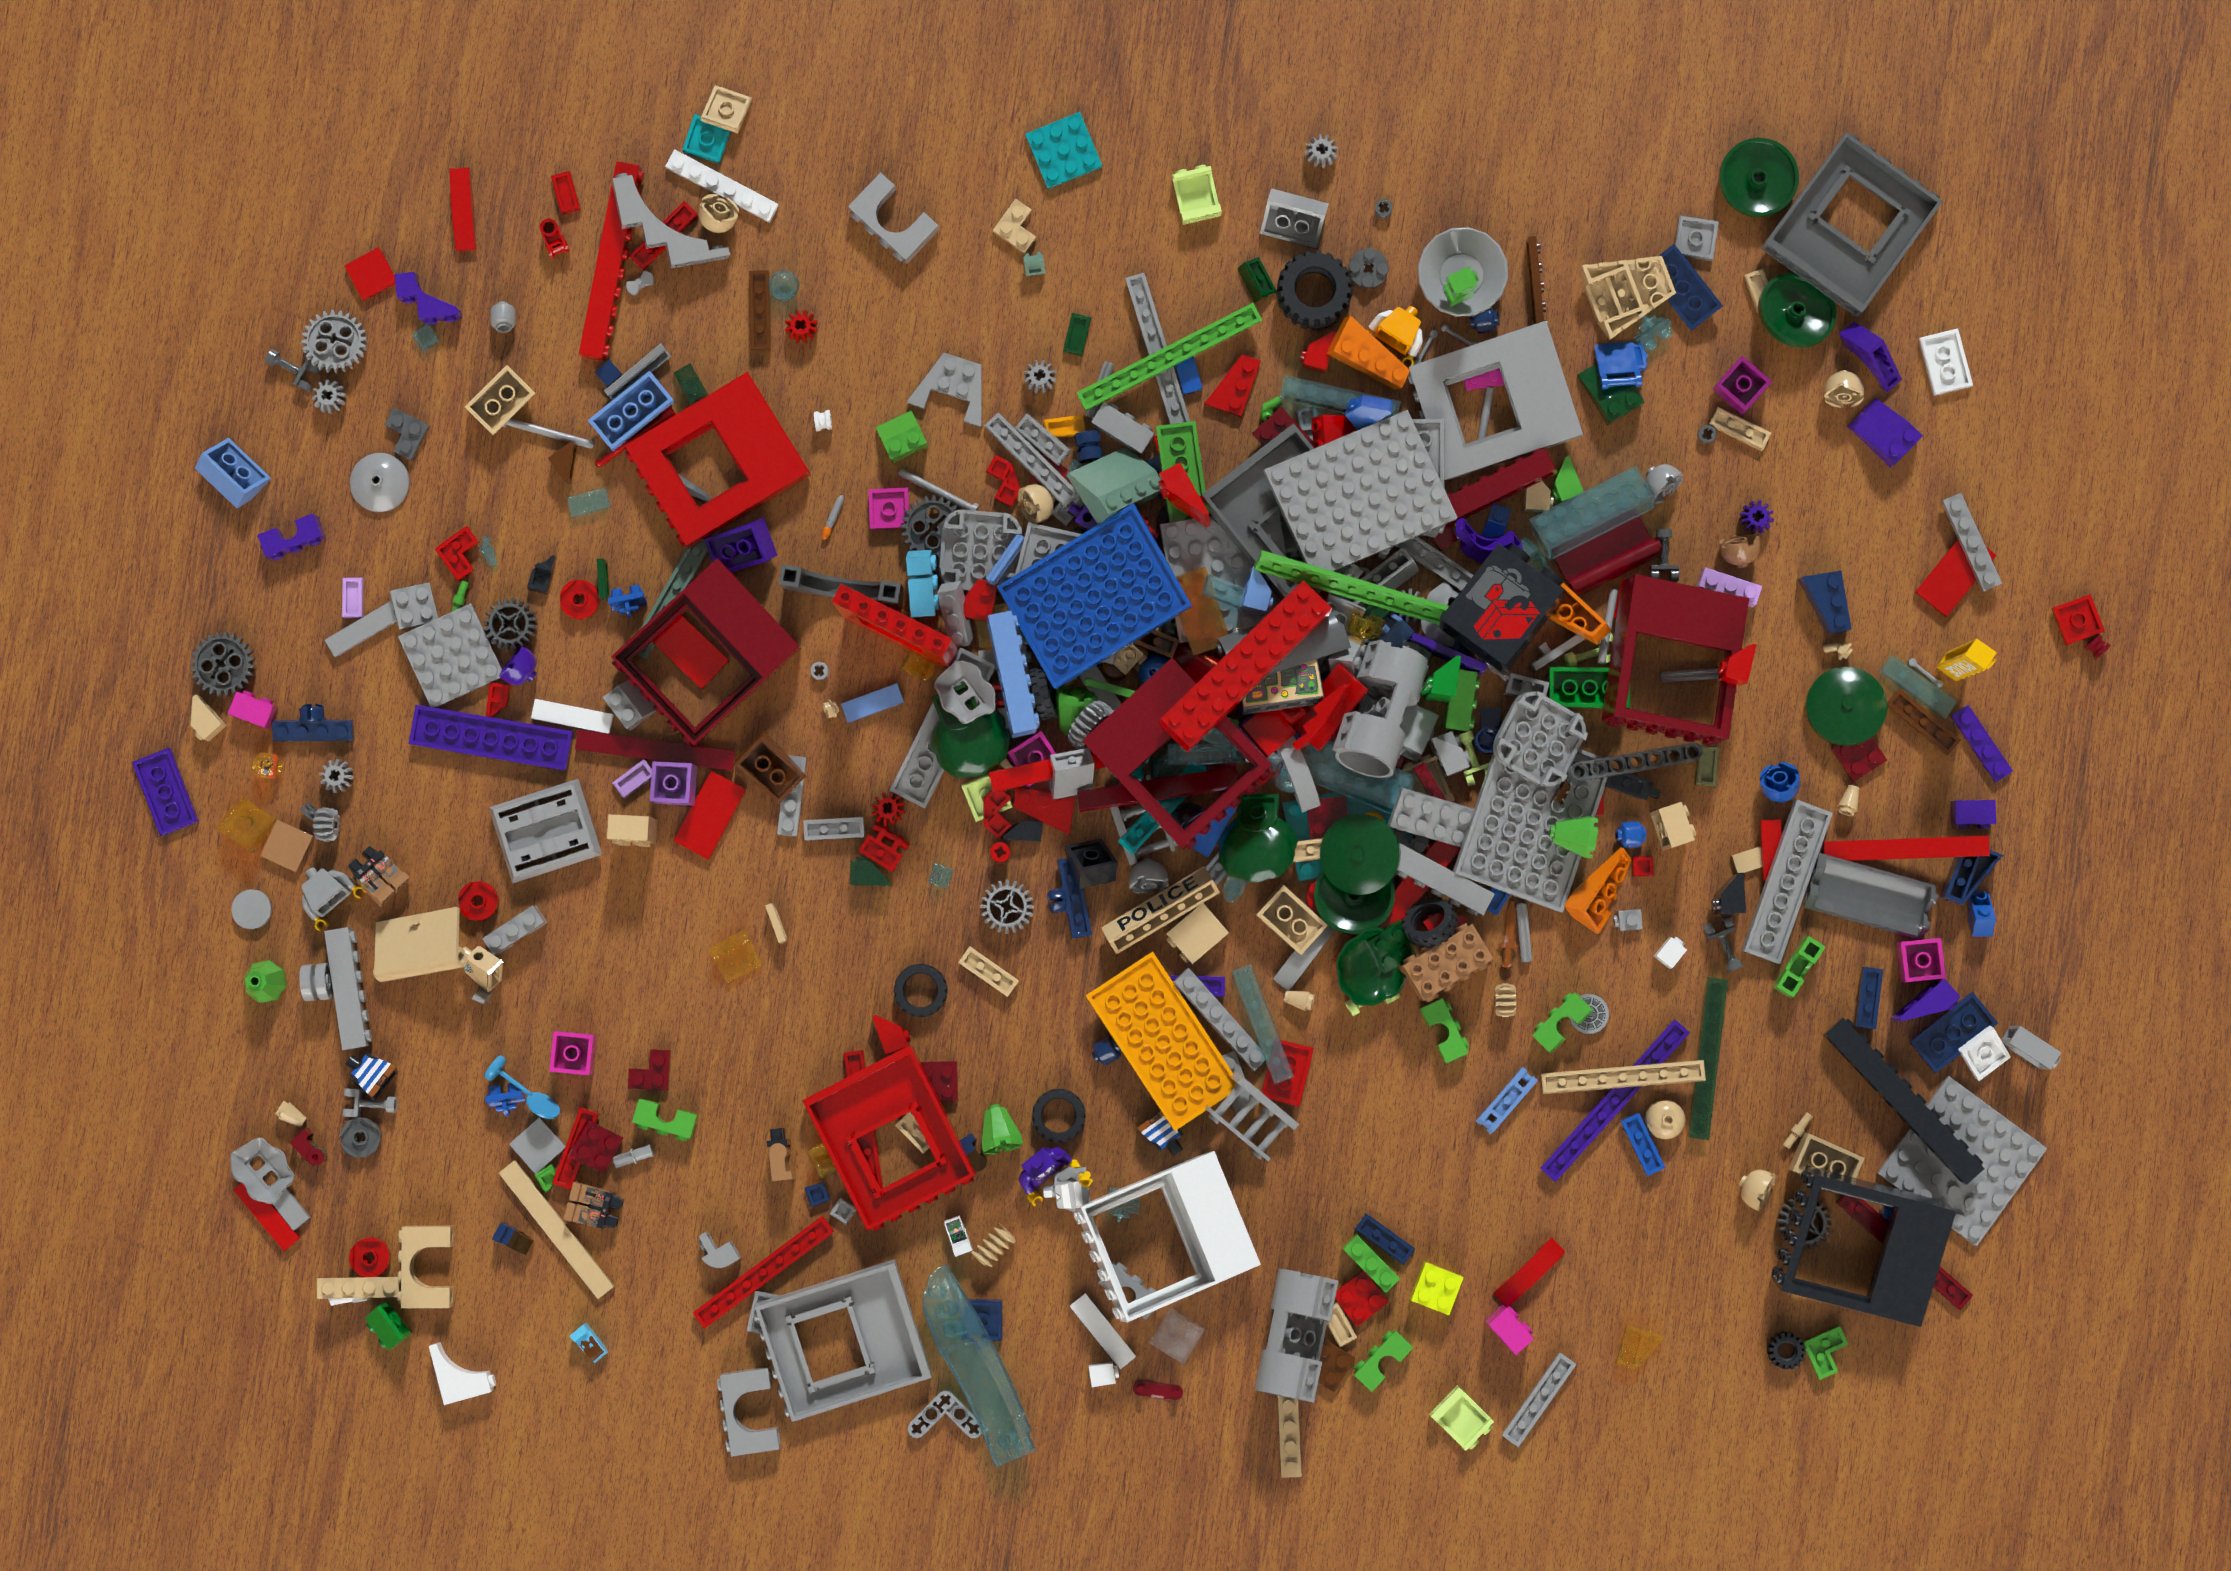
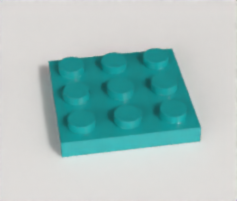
[1025,112,1102,189]

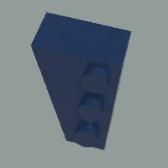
[1798,571,1852,635]
[1939,850,2004,905]

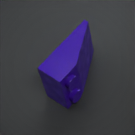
[1847,398,1923,468]
[704,518,778,572]
[1890,979,1961,1021]

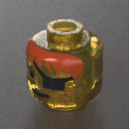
[252,752,282,780]

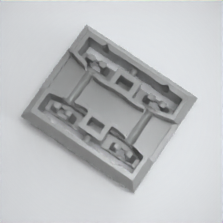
[489,779,602,884]

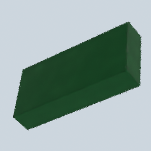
[1063,313,1091,356]
[597,558,610,601]

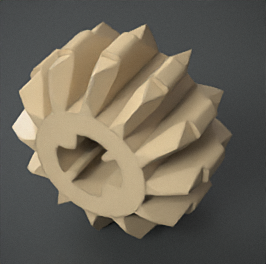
[1495,983,1516,1017]

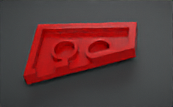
[1204,354,1261,417]
[1013,788,1075,836]

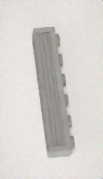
[604,344,672,400]

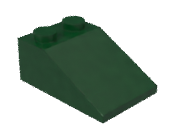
[1577,363,1645,426]

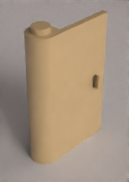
[373,907,467,982]

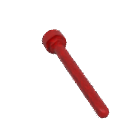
[595,406,676,467]

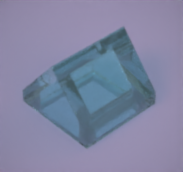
[928,863,953,888]

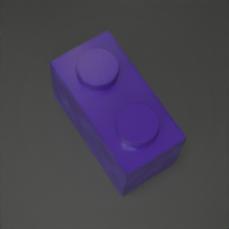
[1951,800,1996,829]

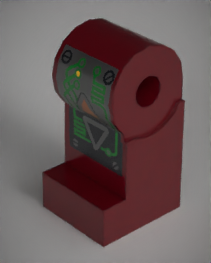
[290,1128,328,1166]

